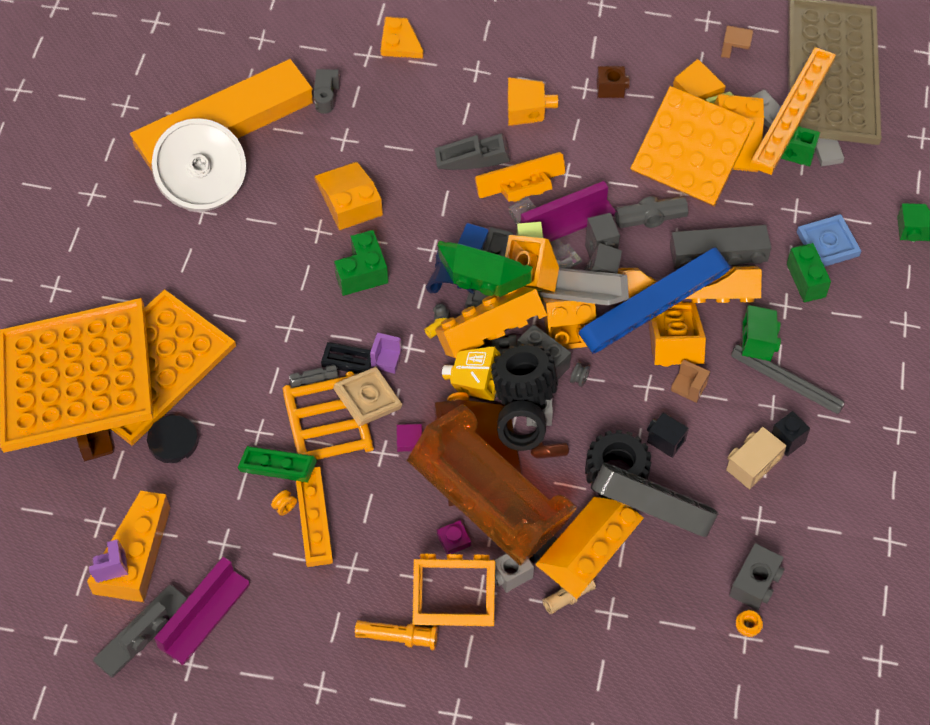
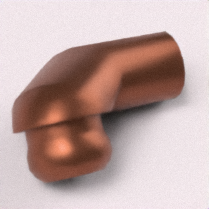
[531,442,569,459]

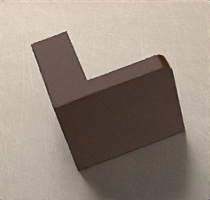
[76,429,114,462]

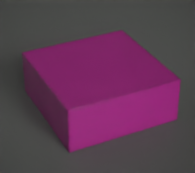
[396,424,422,452]

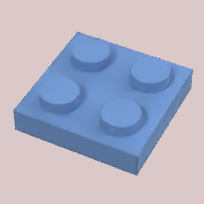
[797,214,861,267]

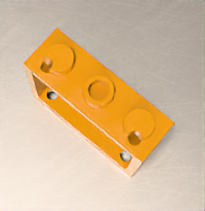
[413,554,495,626]

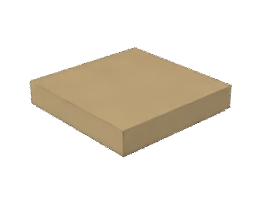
[333,367,402,427]

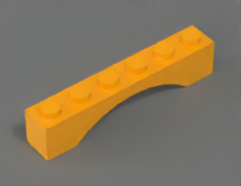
[617,266,762,303]

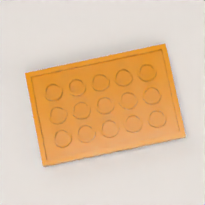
[111,289,236,446]

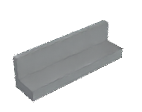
[538,268,629,305]

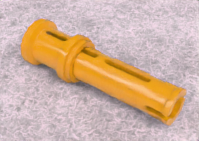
[355,620,438,650]

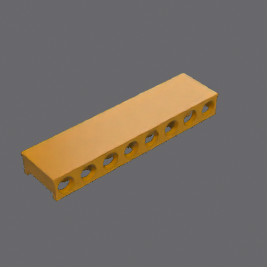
[130,59,313,174]

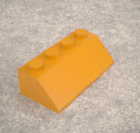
[536,497,644,599]

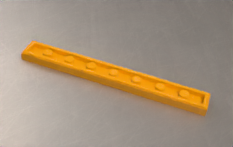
[750,47,836,175]

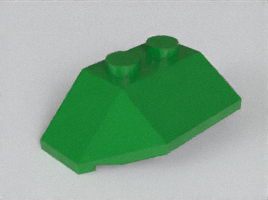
[438,241,533,297]

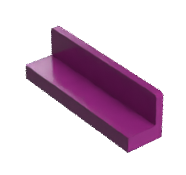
[521,181,616,242]
[154,557,250,665]

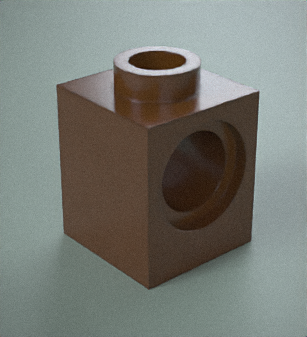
[597,66,630,98]

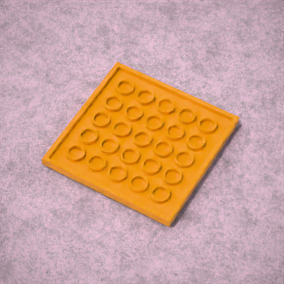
[0,298,154,453]

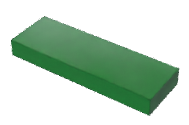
[238,446,317,482]

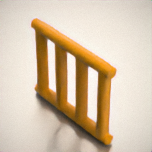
[282,372,374,460]

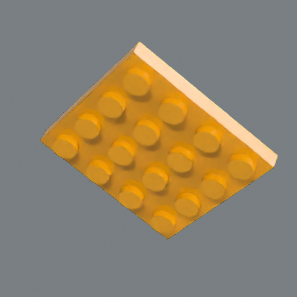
[630,86,755,207]

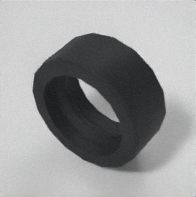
[497,400,546,451]

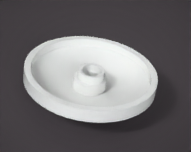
[152,119,246,211]

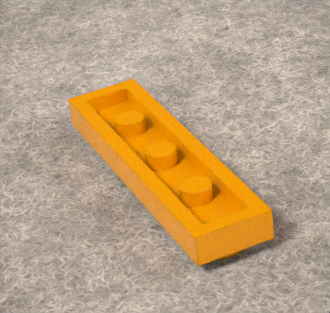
[296,467,333,567]

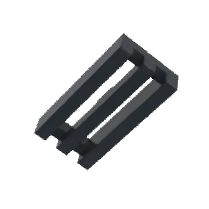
[321,342,371,374]

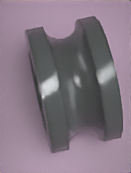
[570,362,590,387]

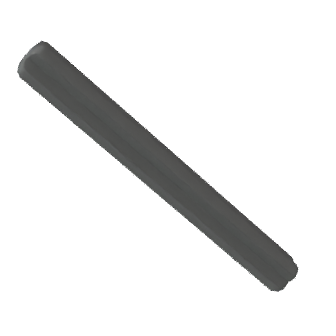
[731,344,845,414]

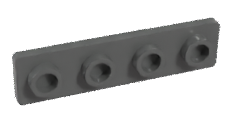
[93,585,187,678]

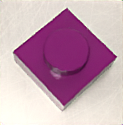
[437,520,471,554]

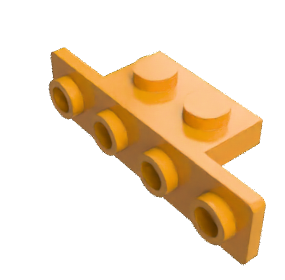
[475,152,566,202]

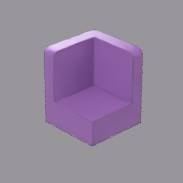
[370,333,402,374]
[89,540,128,583]

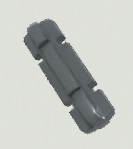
[289,365,338,388]

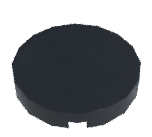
[147,415,199,463]

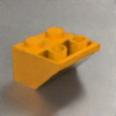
[542,297,596,349]

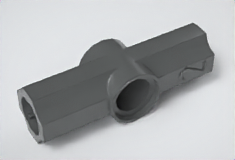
[615,196,688,228]

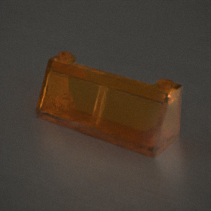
[407,404,577,566]

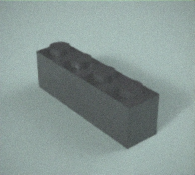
[670,225,771,269]

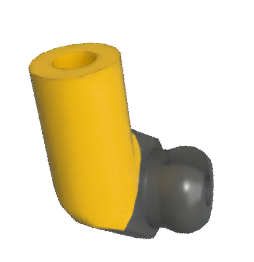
[424,304,450,339]

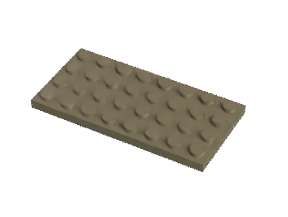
[788,0,881,145]

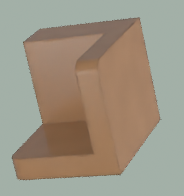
[721,26,753,58]
[671,360,710,403]

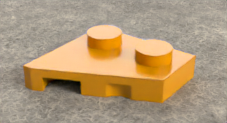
[381,17,423,59]

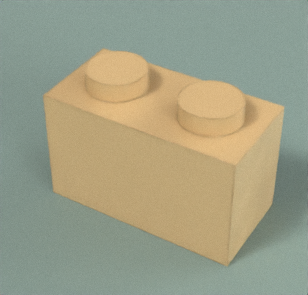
[727,427,786,489]

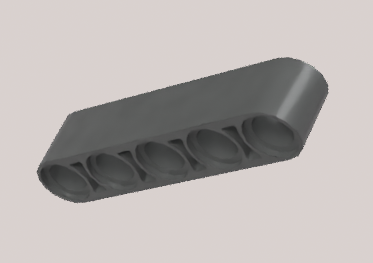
[592,463,719,537]

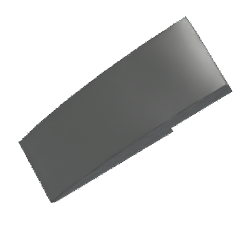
[434,133,511,170]

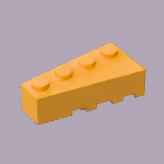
[434,286,547,358]
[87,491,170,602]

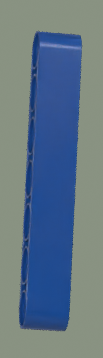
[578,247,731,354]

